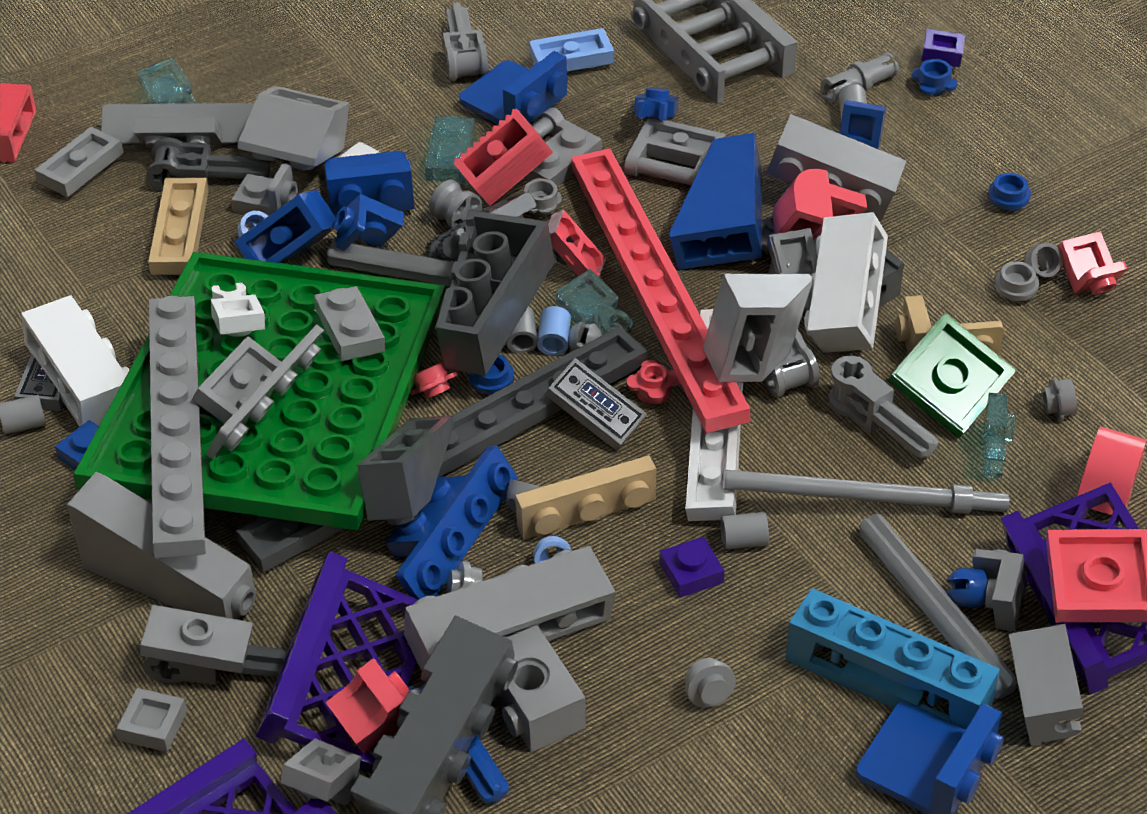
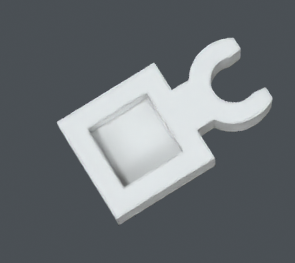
[211,283,265,337]

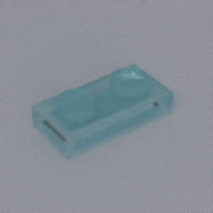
[425,116,476,182]

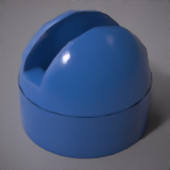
[946,568,988,609]

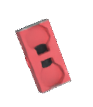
[548,209,606,286]

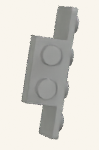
[102,103,254,148]
[192,324,324,459]

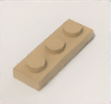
[148,178,209,275]
[515,455,657,540]

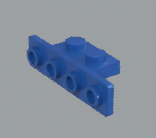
[385,446,518,600]

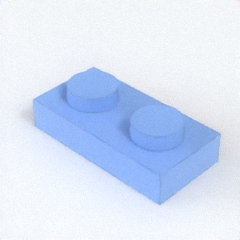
[529,28,614,71]

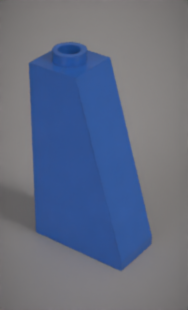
[670,133,763,270]

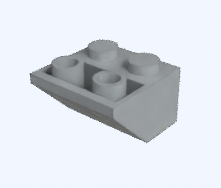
[237,86,350,170]
[703,274,813,382]

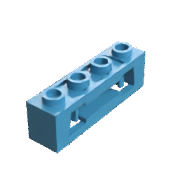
[786,588,1000,729]

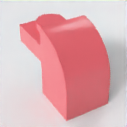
[773,169,867,240]
[1077,426,1147,515]

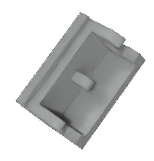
[1009,624,1084,747]

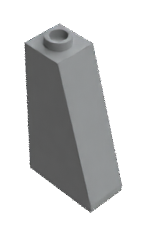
[67,472,256,620]

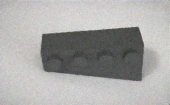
[436,210,555,376]
[350,615,518,814]

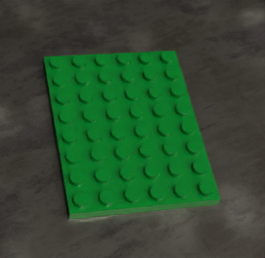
[73,252,445,531]

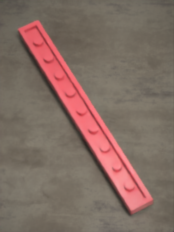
[571,148,750,433]

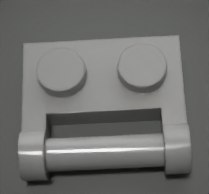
[524,107,602,186]
[624,117,726,188]

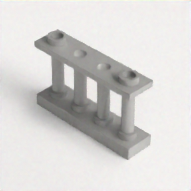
[631,0,797,104]

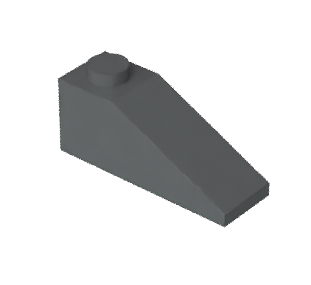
[357,416,454,525]

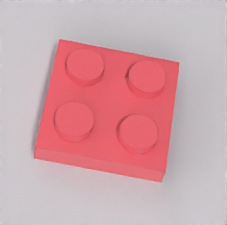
[1046,529,1147,622]

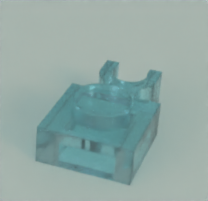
[137,57,197,104]
[556,269,633,335]
[982,392,1016,478]

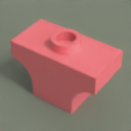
[326,658,411,754]

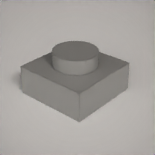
[116,688,187,752]

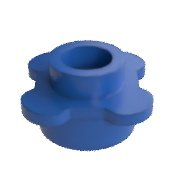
[912,59,958,95]

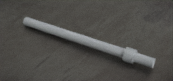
[723,470,1010,514]

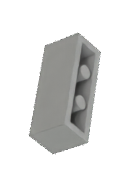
[766,114,906,221]

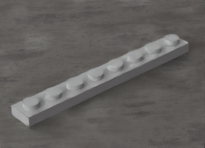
[149,296,206,558]

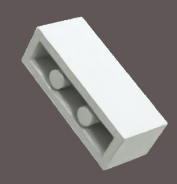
[804,212,888,353]
[21,295,129,426]

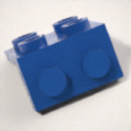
[459,51,568,125]
[325,151,414,217]
[856,701,1004,814]

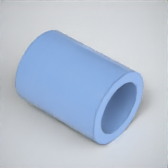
[537,306,571,356]

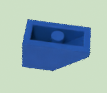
[234,190,336,263]

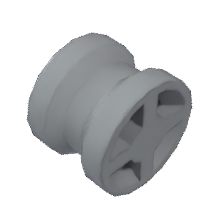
[429,179,482,228]

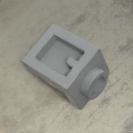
[231,164,298,216]
[972,549,1027,632]
[280,738,361,805]

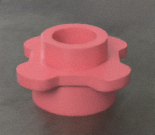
[627,360,680,404]
[410,361,458,399]

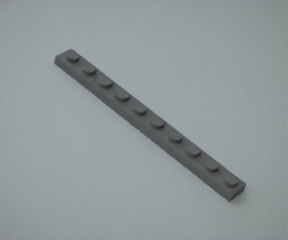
[236,326,647,573]

